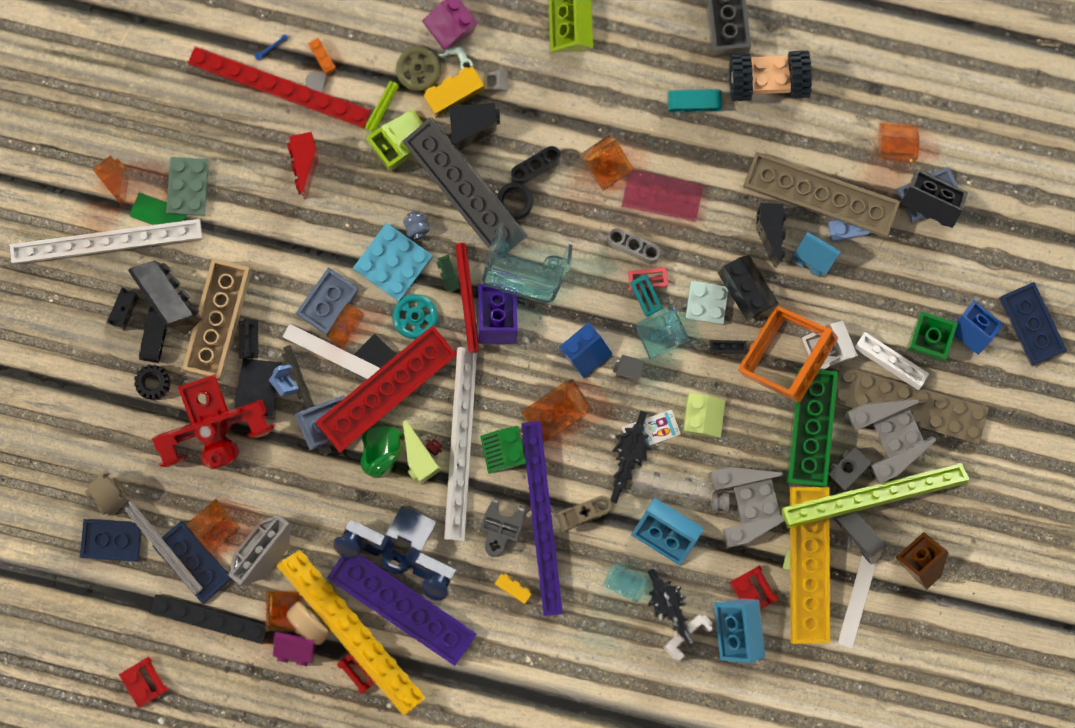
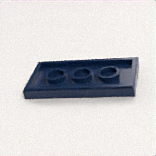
[999,282,1067,367]
[152,520,232,605]

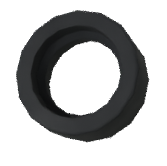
[497,182,533,220]

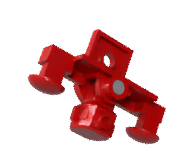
[152,374,275,470]

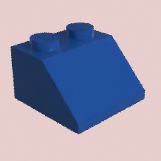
[954,300,1003,355]
[559,322,613,379]

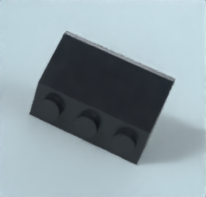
[901,169,968,228]
[717,255,778,321]

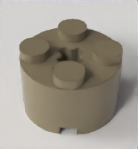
[85,470,131,515]

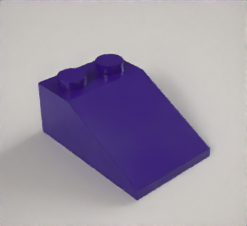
[478,284,518,344]

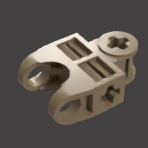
[554,496,612,533]

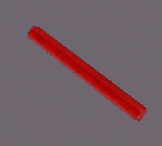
[455,243,480,353]

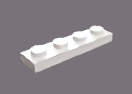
[855,332,929,390]

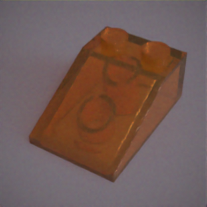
[521,379,593,443]

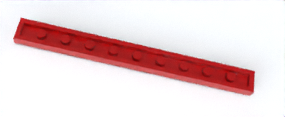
[188,46,371,129]

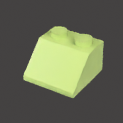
[683,393,725,438]

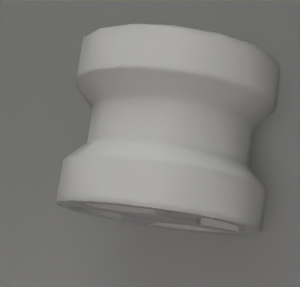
[712,492,729,511]

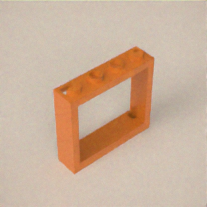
[738,305,838,403]

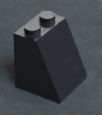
[449,103,500,151]

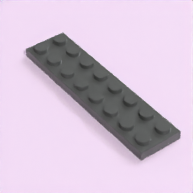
[402,117,528,260]

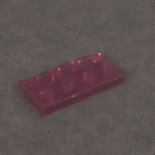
[621,169,703,222]

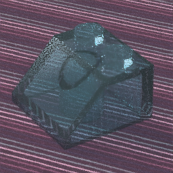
[635,306,690,359]
[602,562,648,603]

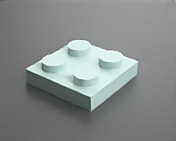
[685,281,728,325]

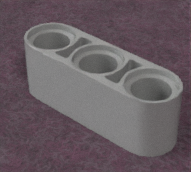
[608,228,660,264]

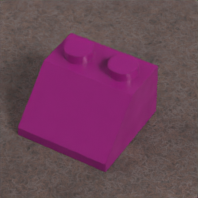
[422,0,478,50]
[273,632,317,667]

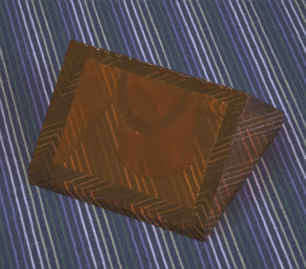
[266,591,299,631]

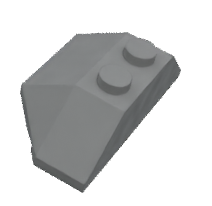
[229,514,291,586]

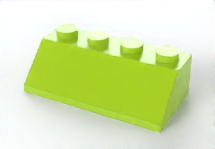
[549,0,593,53]

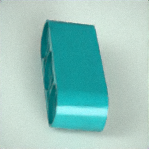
[667,89,723,113]

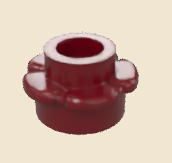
[425,439,442,456]

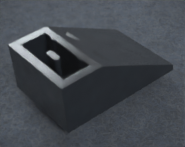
[756,203,787,268]

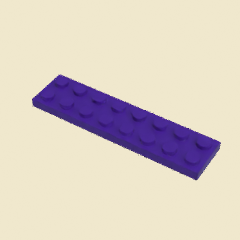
[327,554,477,666]

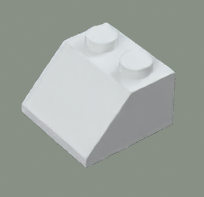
[802,321,858,370]

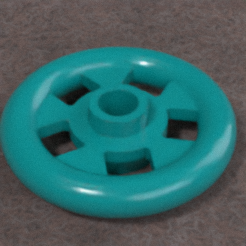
[392,294,438,339]

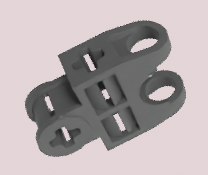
[480,497,524,557]

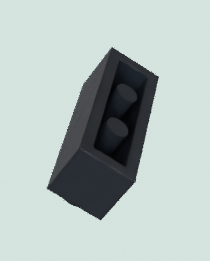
[709,340,746,354]

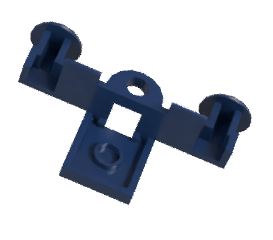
[333,506,456,601]

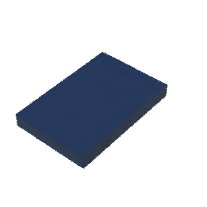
[80,519,142,562]

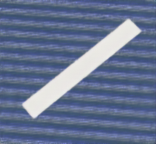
[283,324,380,379]
[837,538,883,648]

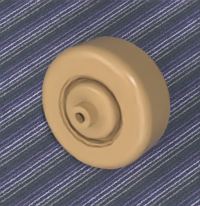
[287,601,332,645]

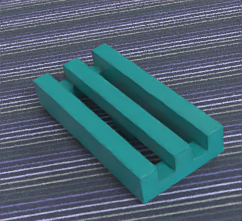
[630,274,663,316]

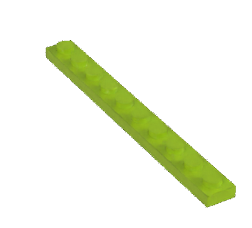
[781,463,969,528]

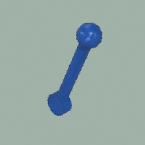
[255,34,288,61]

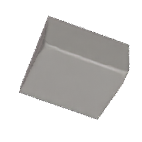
[484,70,508,92]

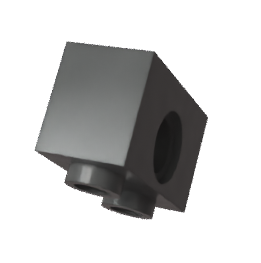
[613,354,644,384]
[828,447,871,492]

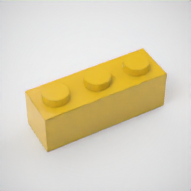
[495,573,531,604]

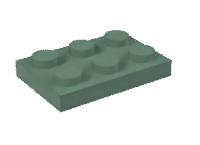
[166,157,209,216]

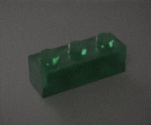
[436,255,461,294]

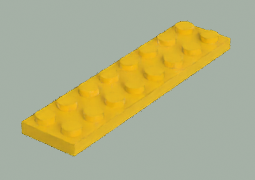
[790,487,830,644]

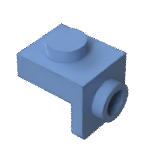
[269,364,299,397]

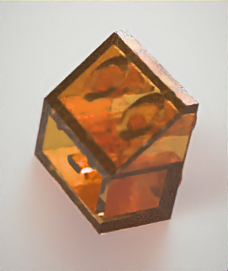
[187,499,241,553]

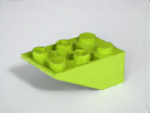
[366,109,423,172]

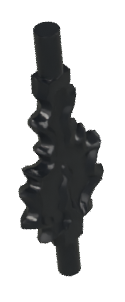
[610,411,652,504]
[648,569,695,648]

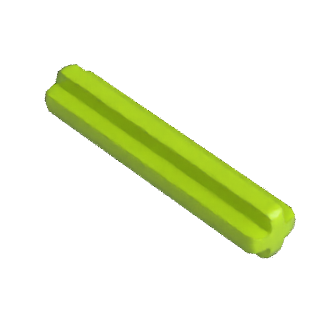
[365,81,399,133]

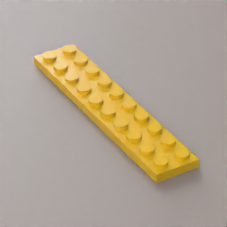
[277,550,425,716]

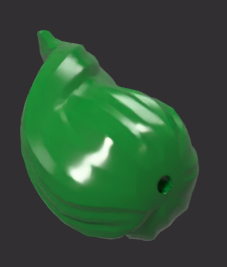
[361,425,403,478]

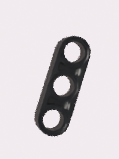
[511,146,560,184]
[139,306,167,363]

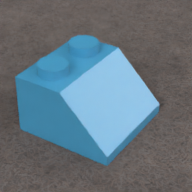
[792,232,840,278]

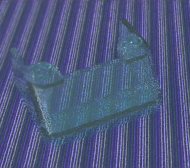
[482,223,572,303]

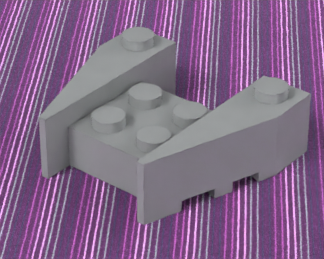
[846,399,936,483]
[709,467,785,549]

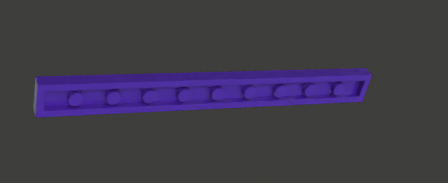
[521,421,563,616]

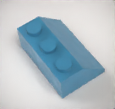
[631,497,704,566]
[714,599,765,663]

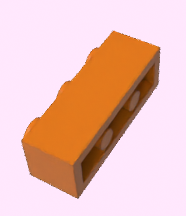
[308,38,336,75]

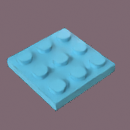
[353,223,433,302]

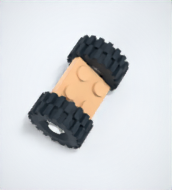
[729,50,812,101]

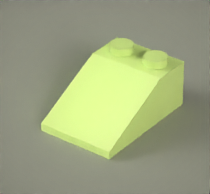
[403,420,440,484]

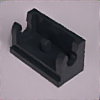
[106,287,139,331]

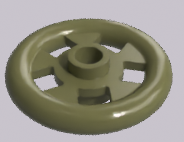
[396,47,441,91]

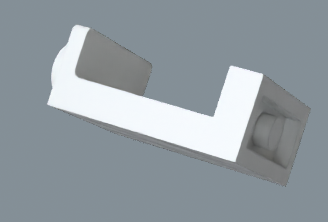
[663,614,713,662]

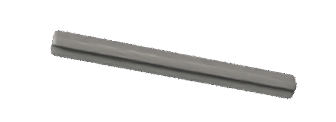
[123,501,203,595]

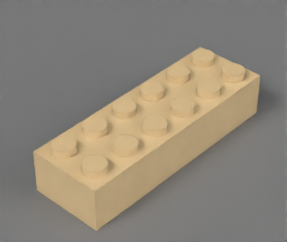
[182,258,252,381]

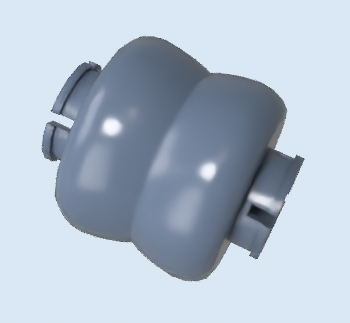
[403,211,430,240]

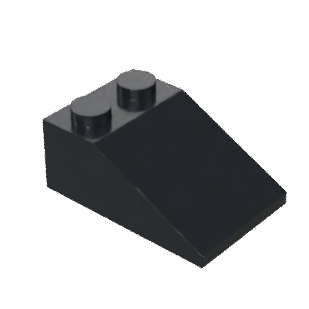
[234,359,281,419]

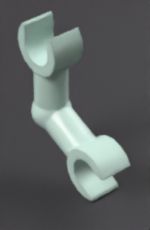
[438,45,473,69]

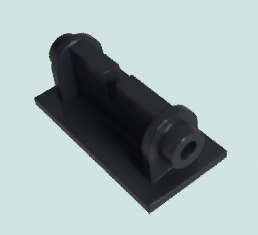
[239,318,258,358]

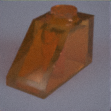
[327,303,364,348]

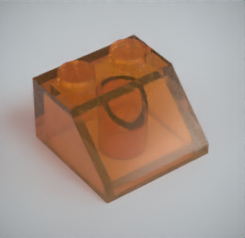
[877,122,920,162]
[579,134,634,191]
[92,155,128,206]

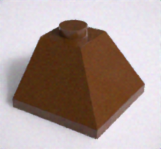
[896,532,949,589]

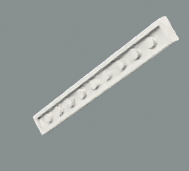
[9,219,203,264]
[444,347,477,541]

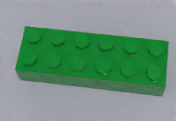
[786,368,838,487]

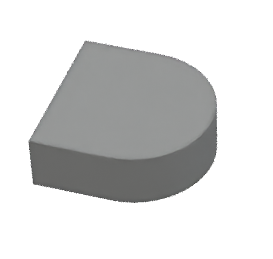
[305,72,327,92]

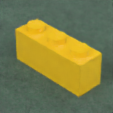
[424,66,484,118]

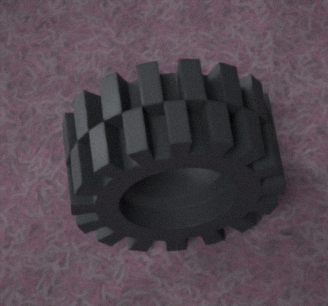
[134,364,171,400]

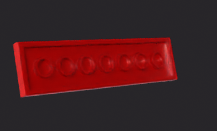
[315,325,457,453]

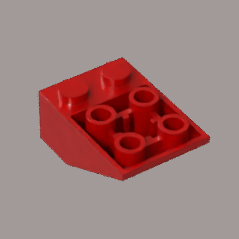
[287,132,319,199]

